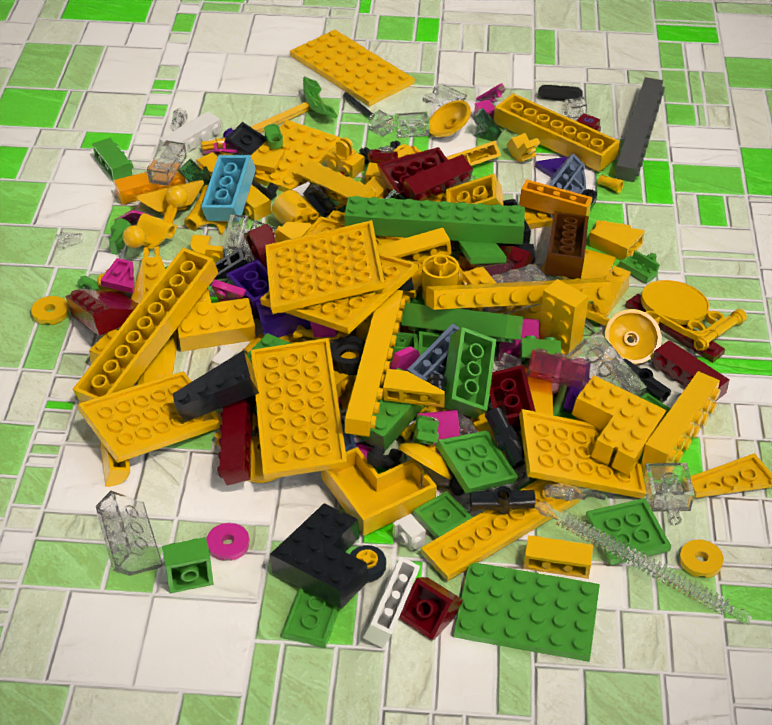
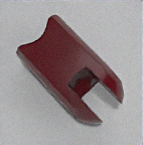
[368,149,398,163]

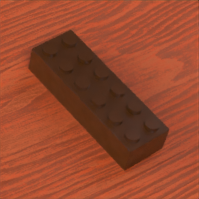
[544,211,589,279]

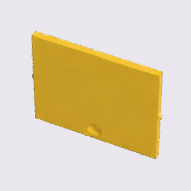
[539,249,616,280]

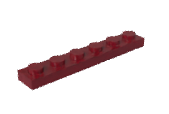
[625,294,725,363]

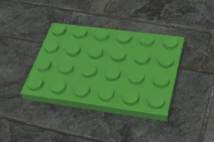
[454,562,600,662]

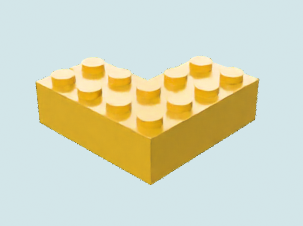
[177,288,255,352]
[572,375,666,475]
[322,447,437,536]

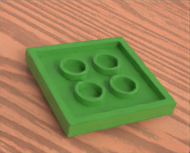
[435,430,518,494]
[586,498,671,565]

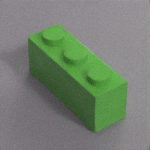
[92,138,133,181]

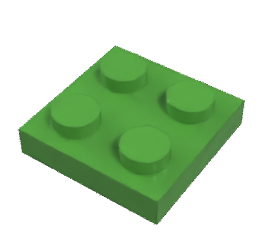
[413,491,473,539]

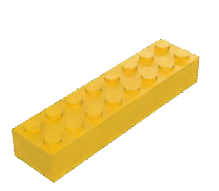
[494,93,620,172]

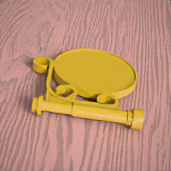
[641,280,747,351]

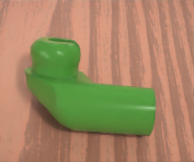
[77,276,101,291]

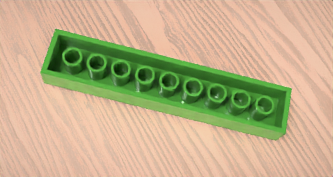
[345,196,525,245]

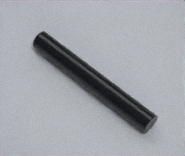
[343,92,375,120]

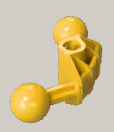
[123,185,188,249]

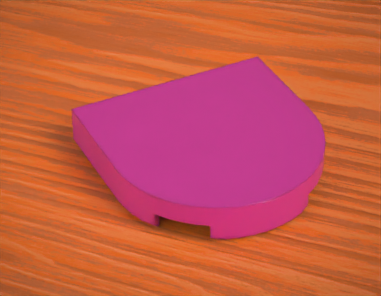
[390,346,420,371]

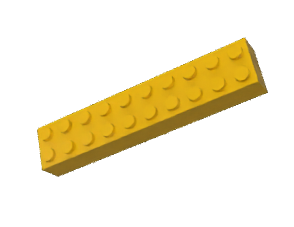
[72,247,218,403]

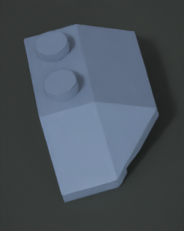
[546,153,586,194]
[407,324,460,382]

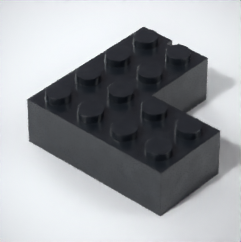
[270,503,368,609]

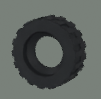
[330,336,366,376]

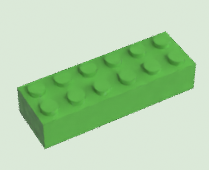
[402,303,524,343]

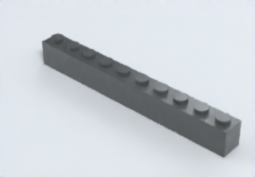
[615,77,665,182]

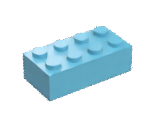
[201,155,256,221]

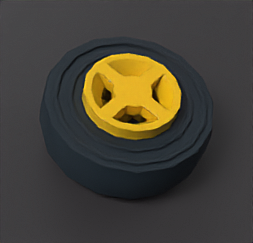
[350,545,386,582]

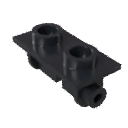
[303,183,336,218]

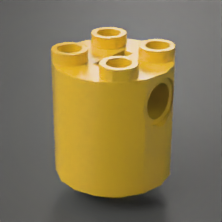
[272,190,319,228]
[421,254,459,305]

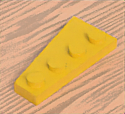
[684,453,772,498]

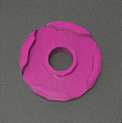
[206,523,250,561]

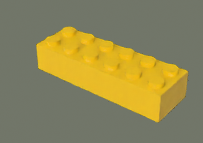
[641,371,720,482]

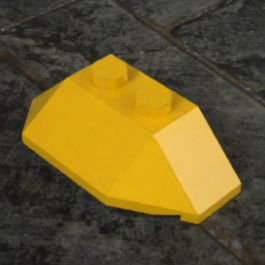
[134,180,204,214]

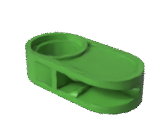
[264,124,283,149]

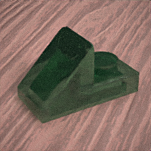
[473,108,502,141]
[178,158,211,193]

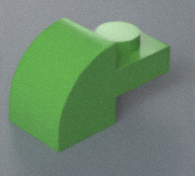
[109,218,131,255]
[413,414,439,445]

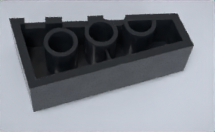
[173,350,259,422]

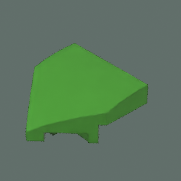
[618,250,660,283]

